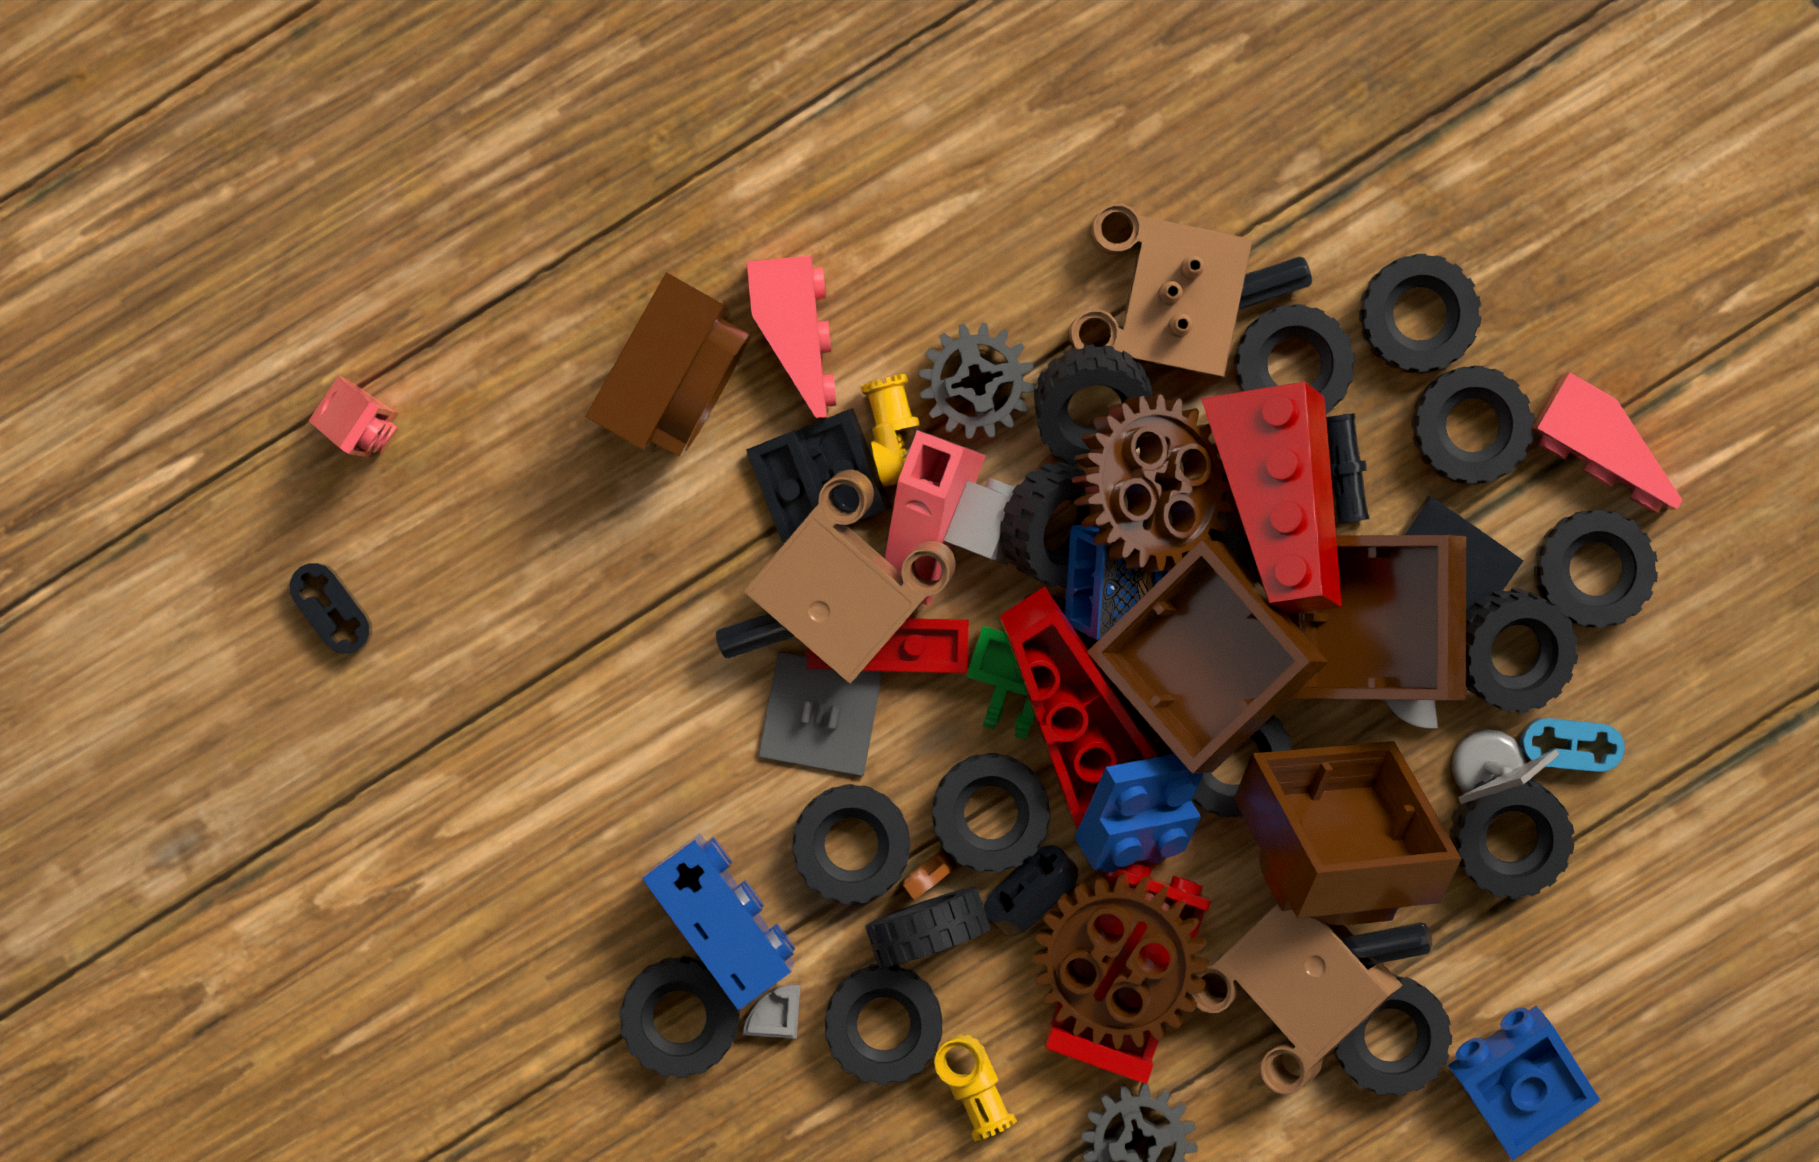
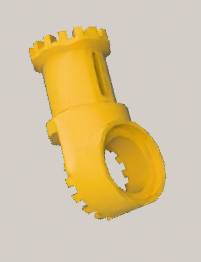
[860,373,920,487]
[934,1034,1017,1141]

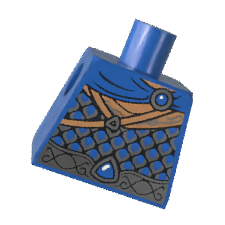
[1064,525,1169,640]

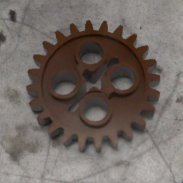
[1072,395,1232,573]
[1032,873,1209,1049]

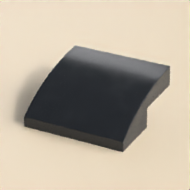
[746,408,892,545]
[1401,496,1523,611]

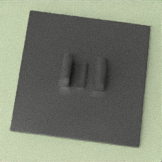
[759,652,883,776]

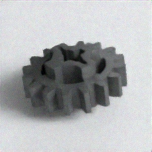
[919,323,1035,439]
[1081,1083,1198,1162]

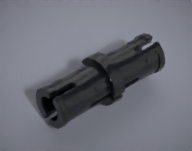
[1326,413,1370,524]

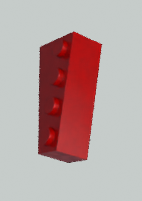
[1201,381,1342,615]
[999,586,1160,830]

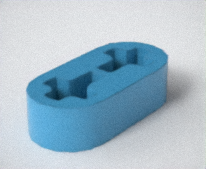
[1520,717,1625,772]

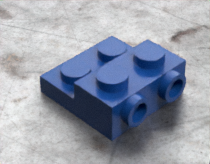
[1074,754,1204,872]
[1448,1005,1601,1161]

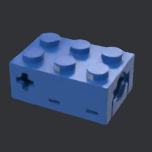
[642,833,796,1011]

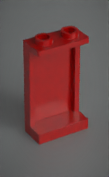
[1044,861,1212,1084]

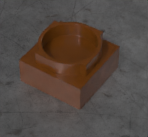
[585,272,752,458]
[1290,535,1466,700]
[1087,540,1328,774]
[1234,741,1461,925]

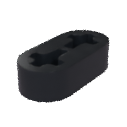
[289,563,373,654]
[984,845,1078,936]

